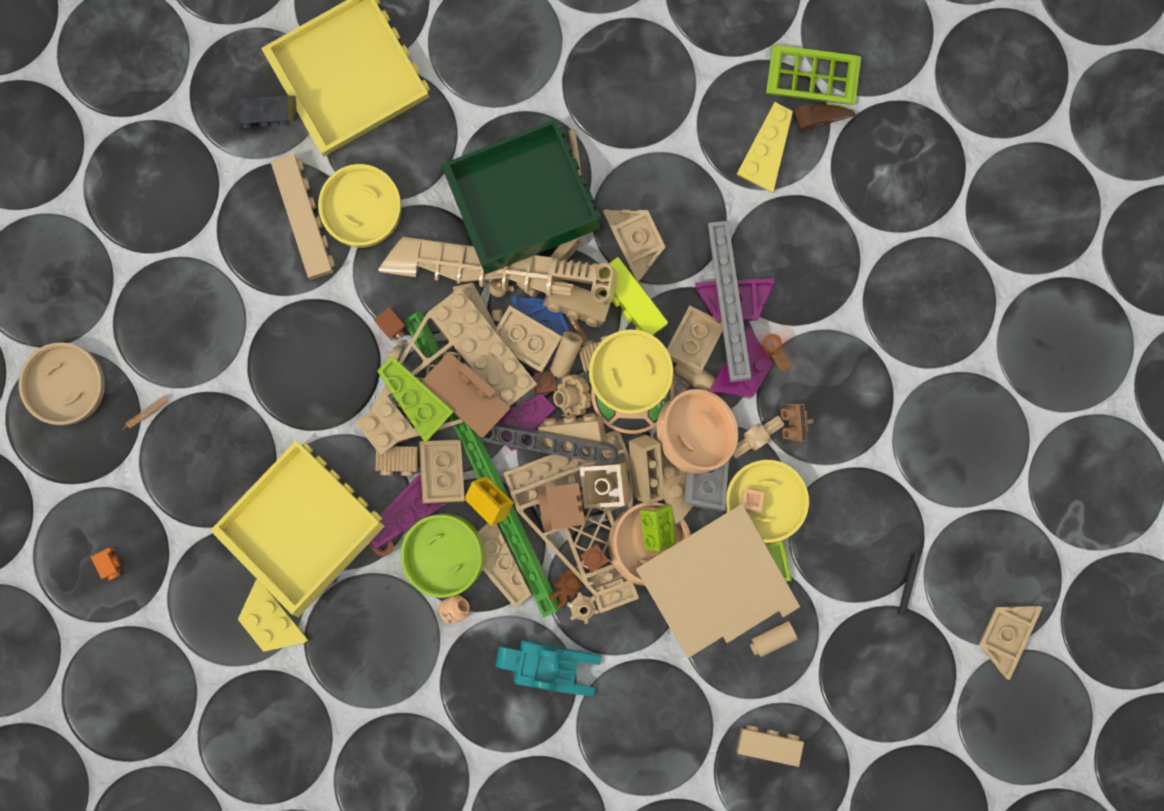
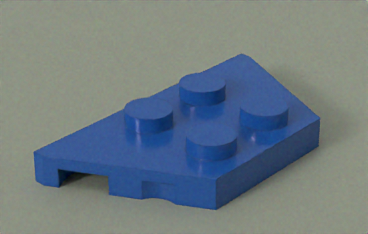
[511,297,570,370]

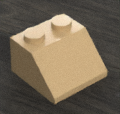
[580,461,631,509]

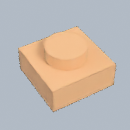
[741,489,764,514]

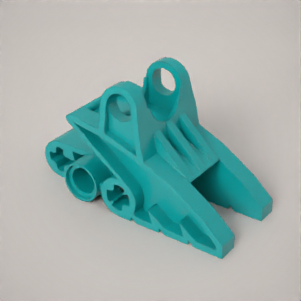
[495,640,601,697]

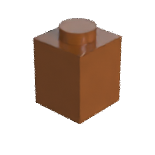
[374,307,407,341]
[580,544,608,573]

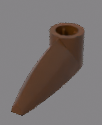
[794,105,855,131]

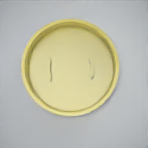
[318,164,402,248]
[589,330,673,414]
[726,460,809,543]

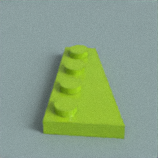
[377,356,453,443]

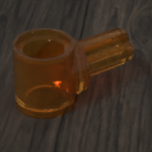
[761,334,791,372]

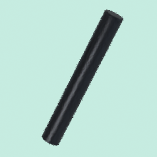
[898,553,921,615]

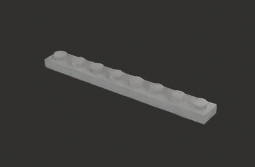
[708,221,751,382]

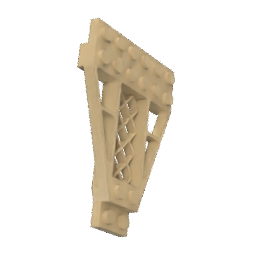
[355,288,537,455]
[503,430,639,613]

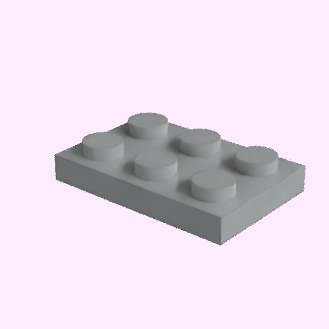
[684,460,729,512]

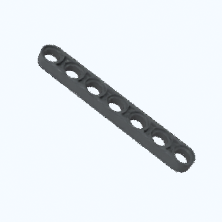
[478,423,618,464]

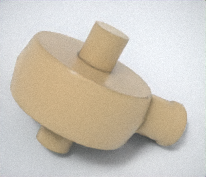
[489,279,514,297]
[386,341,404,362]

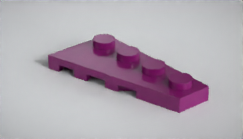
[370,475,448,549]

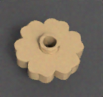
[553,374,592,417]

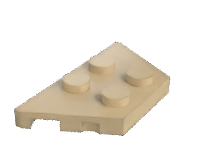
[603,209,665,282]
[661,450,693,524]
[978,606,1043,680]

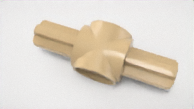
[733,416,784,458]

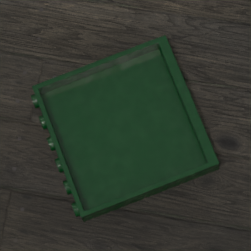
[441,119,602,275]

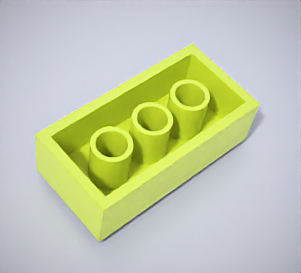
[602,257,668,336]

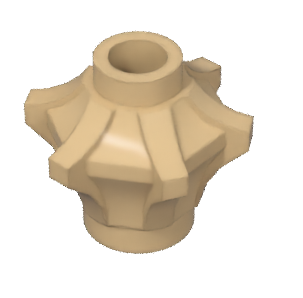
[567,592,599,624]

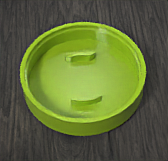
[401,513,485,598]

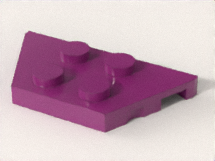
[695,278,774,323]
[708,326,772,399]

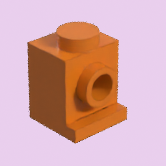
[91,547,121,581]

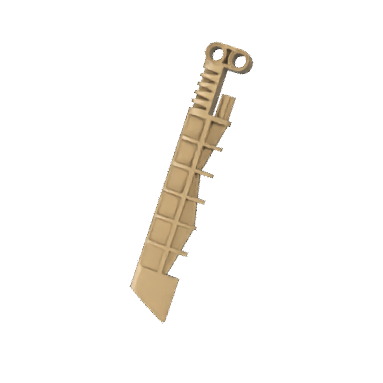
[379,237,617,305]

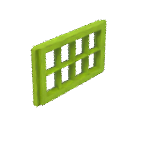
[766,45,861,105]

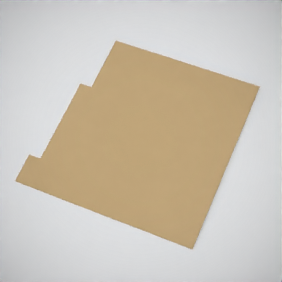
[636,504,800,658]

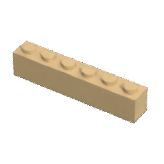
[270,154,335,280]

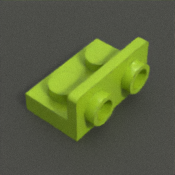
[640,504,676,552]

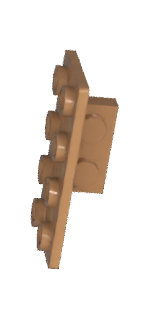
[422,352,510,438]

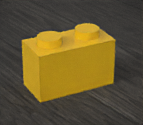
[465,476,514,526]

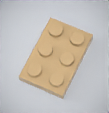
[667,305,723,375]
[495,306,562,372]
[419,440,465,504]

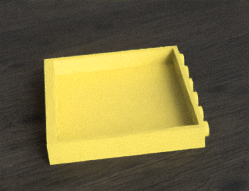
[261,0,430,157]
[210,440,385,617]

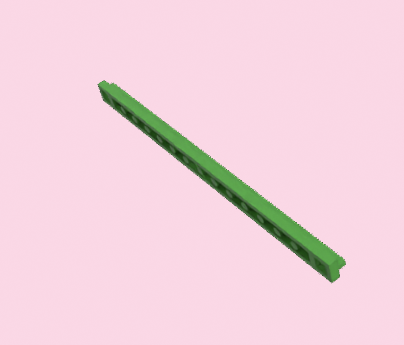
[404,311,561,618]

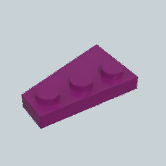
[491,394,556,451]

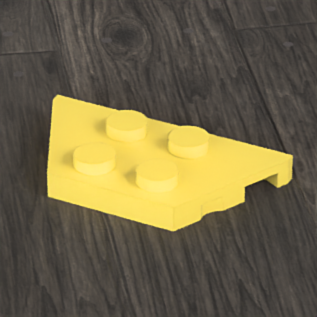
[238,579,309,652]

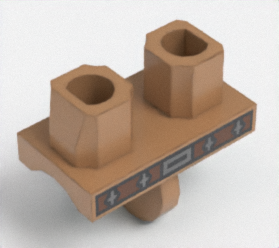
[781,403,814,442]

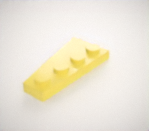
[737,102,793,193]

